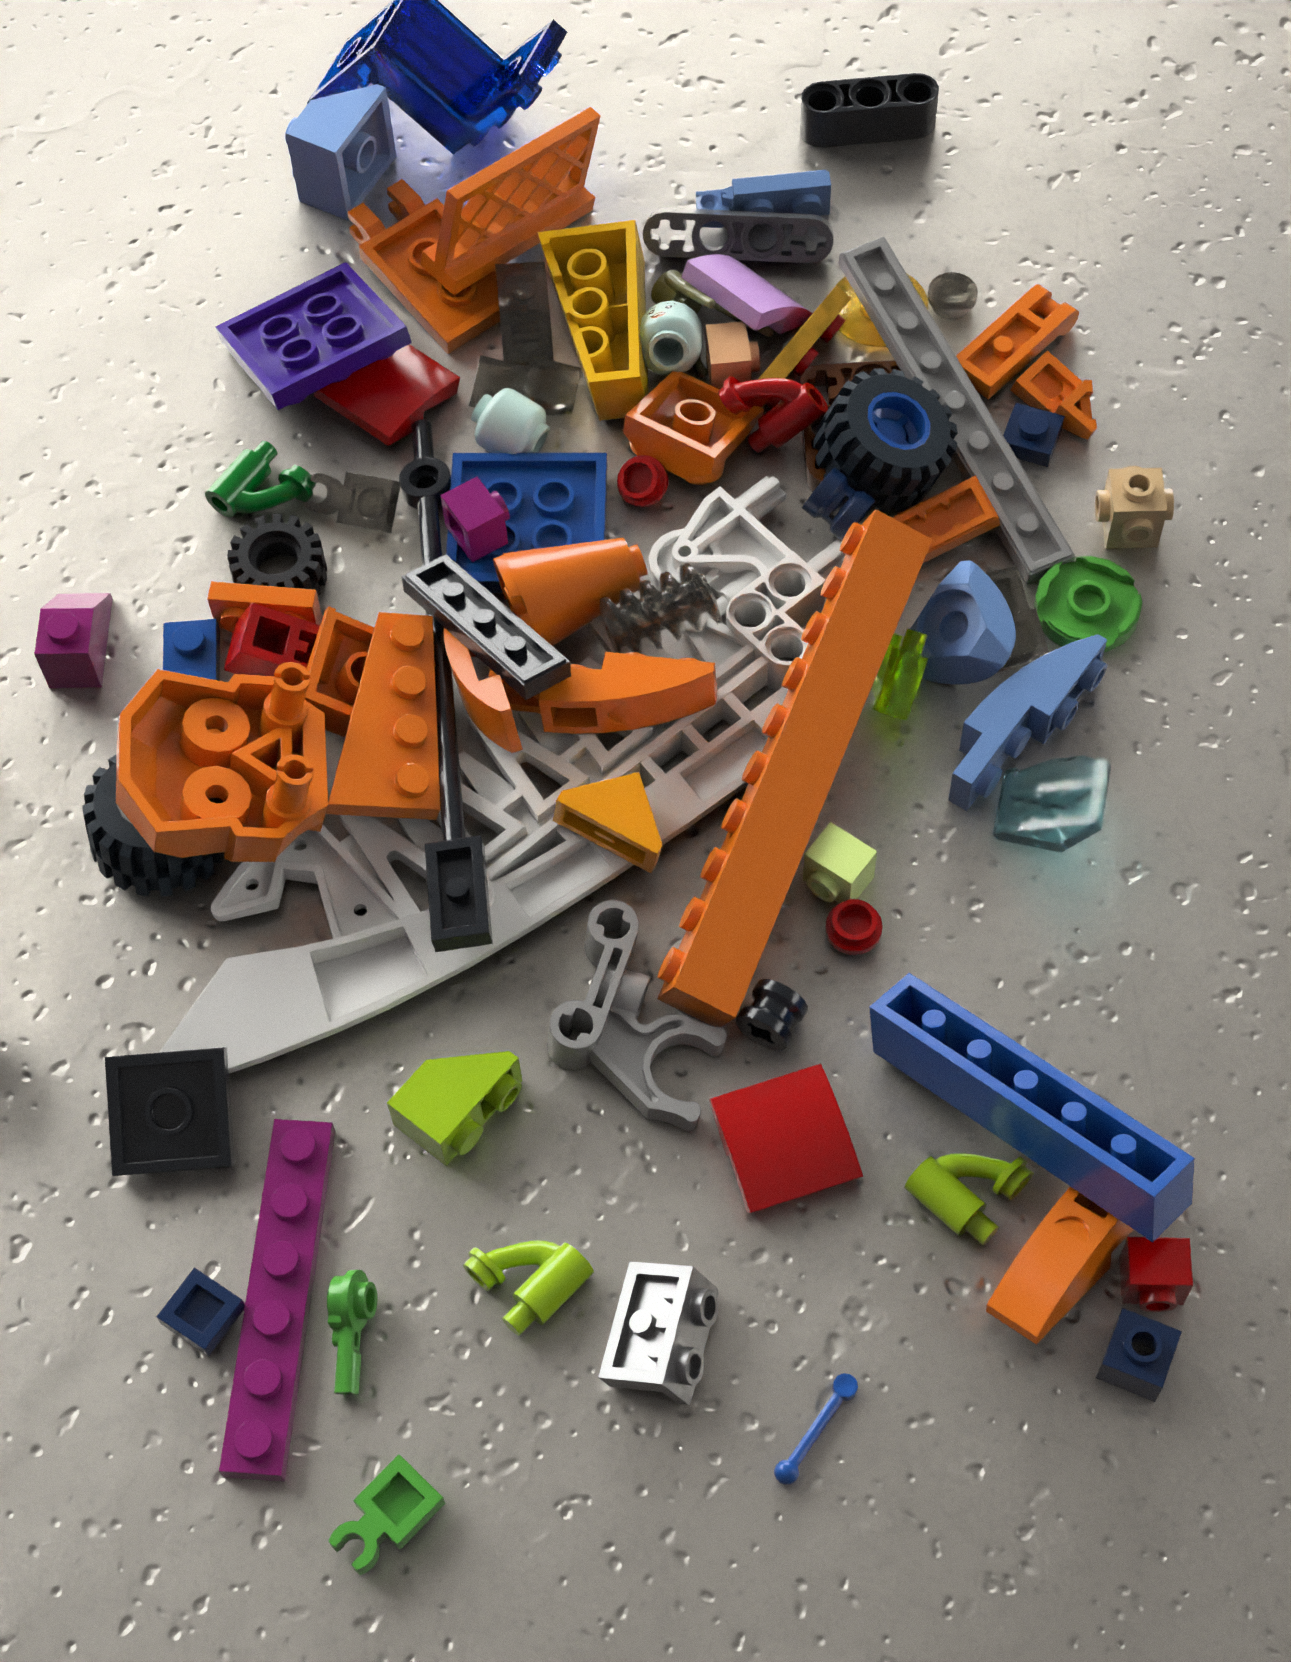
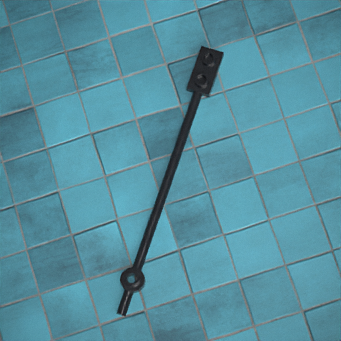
[399,420,493,952]

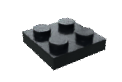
[105,1047,235,1176]

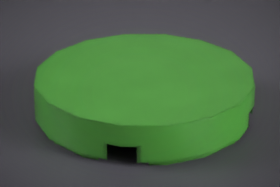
[1034,556,1143,653]

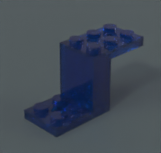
[307,0,568,154]

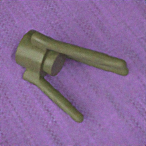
[651,270,774,377]

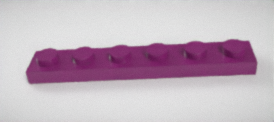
[219,1119,336,1482]

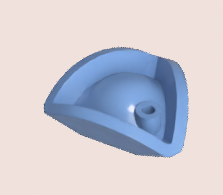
[897,560,1016,684]

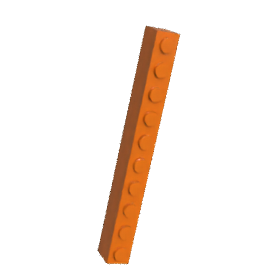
[657,509,933,1027]

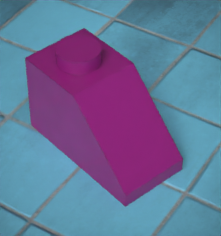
[34,593,113,688]

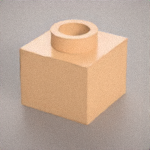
[705,321,760,389]

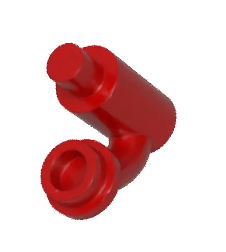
[718,376,828,453]

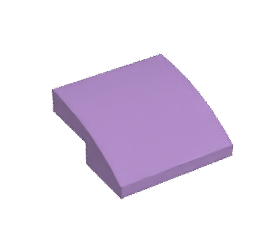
[681,254,813,334]

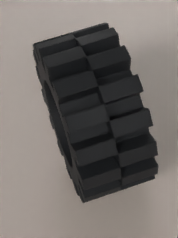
[227,514,327,597]

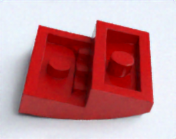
[313,344,460,446]
[708,1063,864,1213]

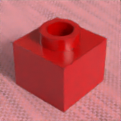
[1119,1237,1193,1313]

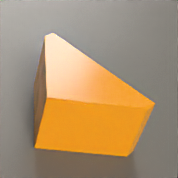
[553,772,662,874]

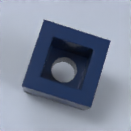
[1096,1308,1182,1402]

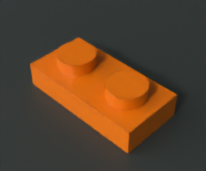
[207,581,323,632]

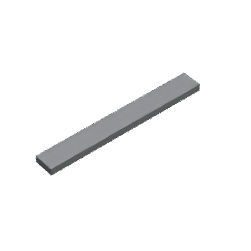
[838,237,1076,584]

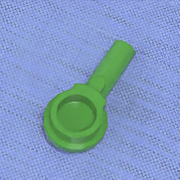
[327,1270,378,1395]

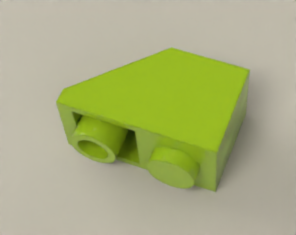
[387,1051,522,1166]

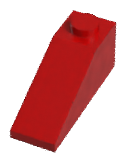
[224,603,320,676]

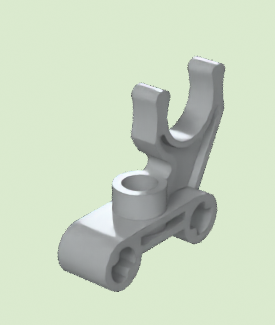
[547,900,727,1132]

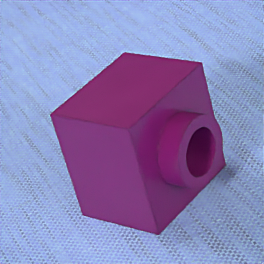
[441,477,510,562]

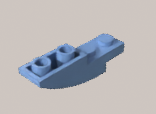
[948,634,1108,811]

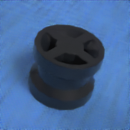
[736,979,808,1051]

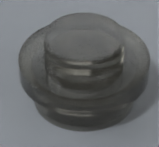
[928,272,978,320]

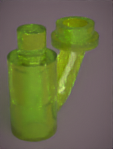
[871,628,929,720]

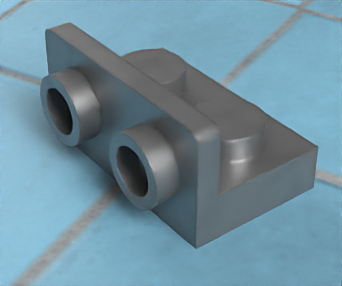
[598,1262,719,1405]

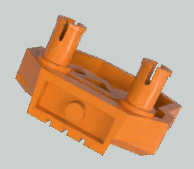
[116,662,328,862]

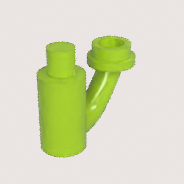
[904,1153,1034,1245]
[463,1240,594,1336]

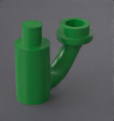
[205,440,316,517]

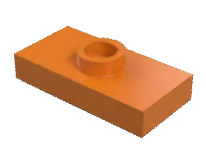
[892,475,1000,563]

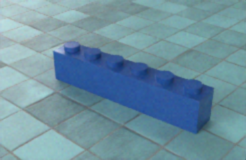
[869,973,1195,1242]

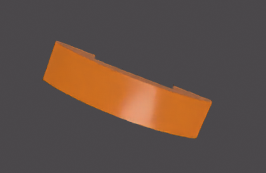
[444,628,523,753]

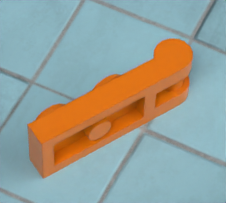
[956,284,1079,400]

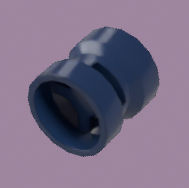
[802,468,876,541]

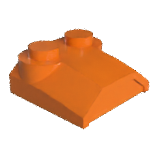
[623,371,764,485]
[305,606,374,737]

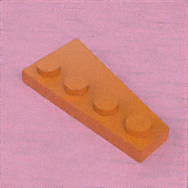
[326,612,440,820]

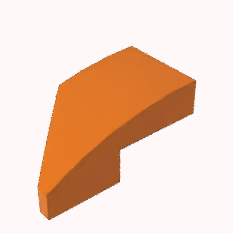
[1010,350,1097,440]

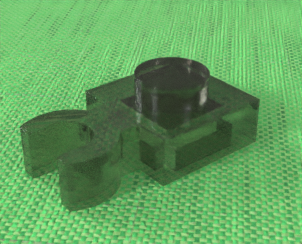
[305,471,401,534]

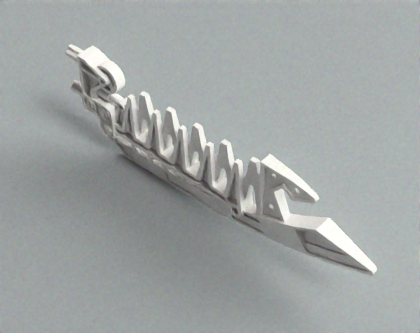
[159,476,846,1074]

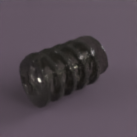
[599,563,722,654]

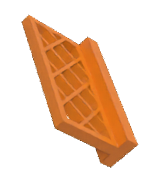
[420,107,601,295]

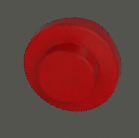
[617,455,668,508]
[825,899,883,955]

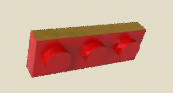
[752,285,851,409]

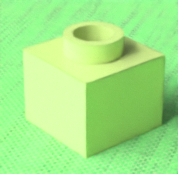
[803,822,877,904]

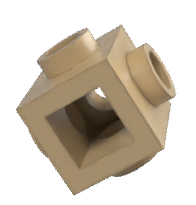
[1095,466,1174,549]

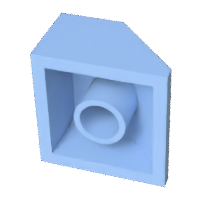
[285,84,397,221]

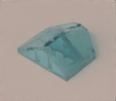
[993,756,1111,853]

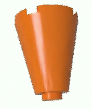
[493,538,648,646]

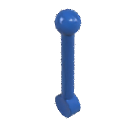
[774,1373,858,1485]

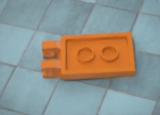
[347,179,526,354]

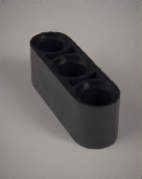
[800,73,939,147]

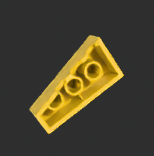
[537,220,649,421]

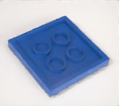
[446,453,608,593]

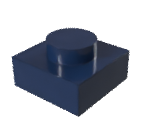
[1003,403,1065,467]
[156,1267,245,1357]

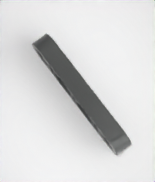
[642,208,834,263]

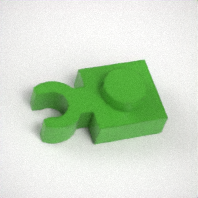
[329,1454,446,1575]

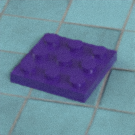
[215,262,412,410]

